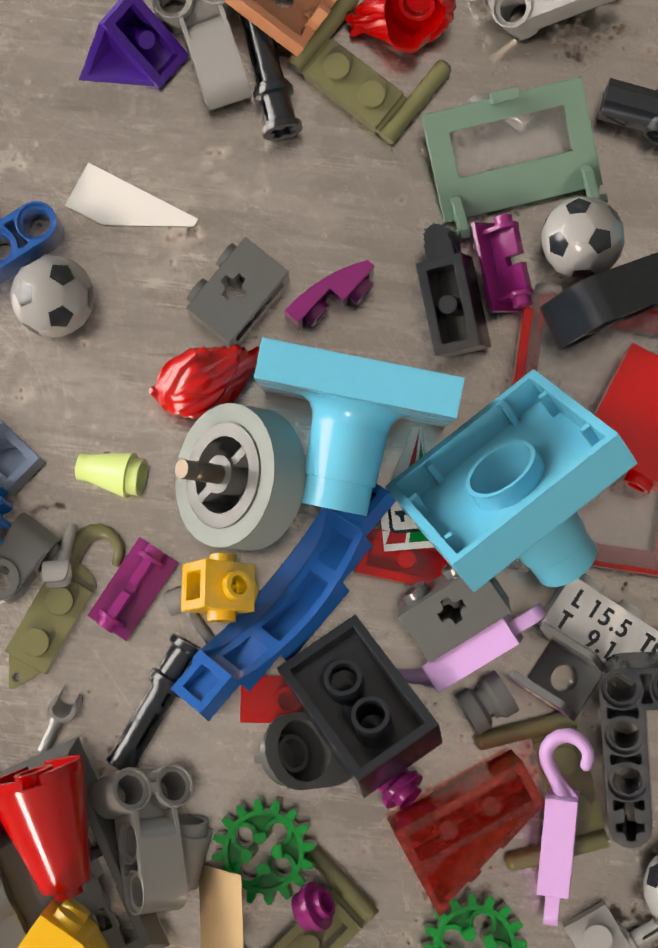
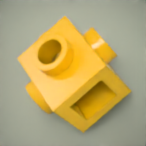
[181,553,258,623]

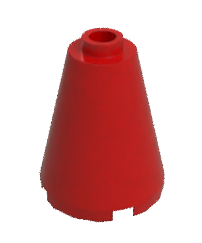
[0,754,91,902]

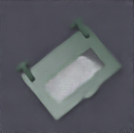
[421,76,608,239]

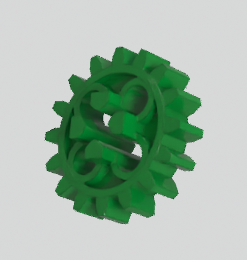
[212,797,317,905]
[421,890,528,948]

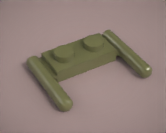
[287,0,451,145]
[474,712,609,872]
[272,836,379,948]

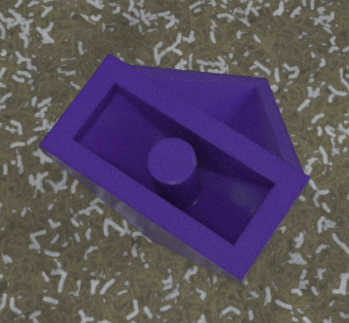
[79,0,189,88]

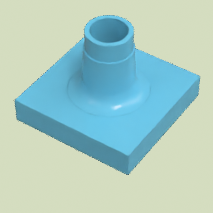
[254,337,465,516]
[385,369,638,592]

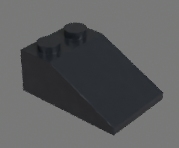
[277,614,443,798]

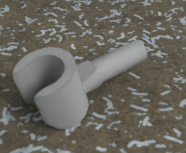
[42,523,78,588]
[163,586,215,644]
[38,686,82,753]

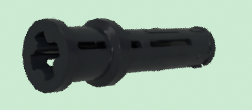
[239,13,303,141]
[106,633,201,770]

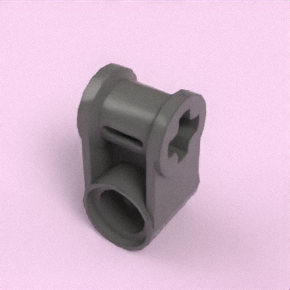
[0,512,62,604]

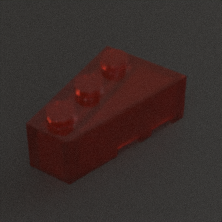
[387,749,545,917]

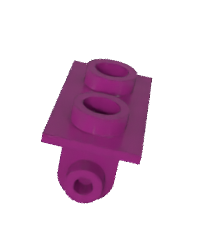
[471,214,534,312]
[87,537,178,641]

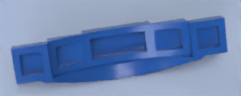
[171,483,396,721]

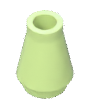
[75,452,148,498]

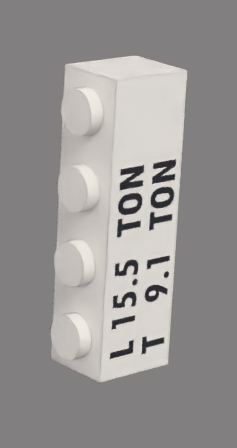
[536,574,658,686]

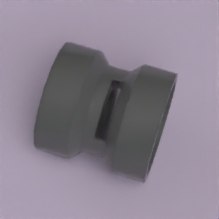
[454,670,519,735]

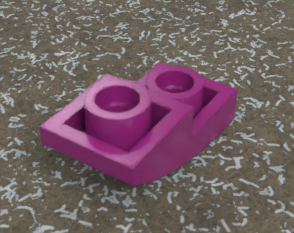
[284,260,375,331]

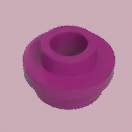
[378,768,423,809]
[291,882,335,932]

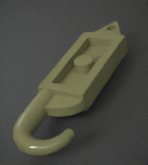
[4,523,124,690]

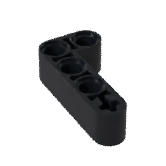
[540,252,658,351]
[599,652,658,848]

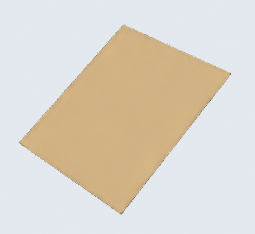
[199,865,244,948]

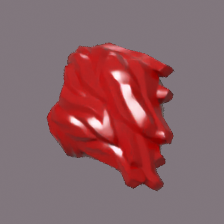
[345,0,457,53]
[149,344,260,419]

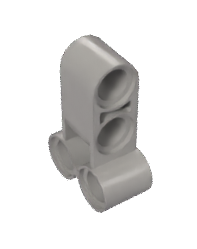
[152,0,252,111]
[91,763,194,916]

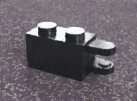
[415,223,492,358]

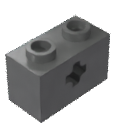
[186,237,290,348]
[398,563,511,663]

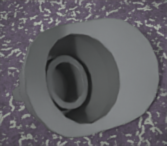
[254,712,350,790]

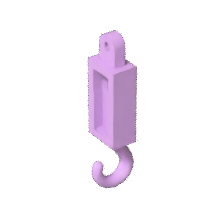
[397,603,547,693]
[536,728,595,927]

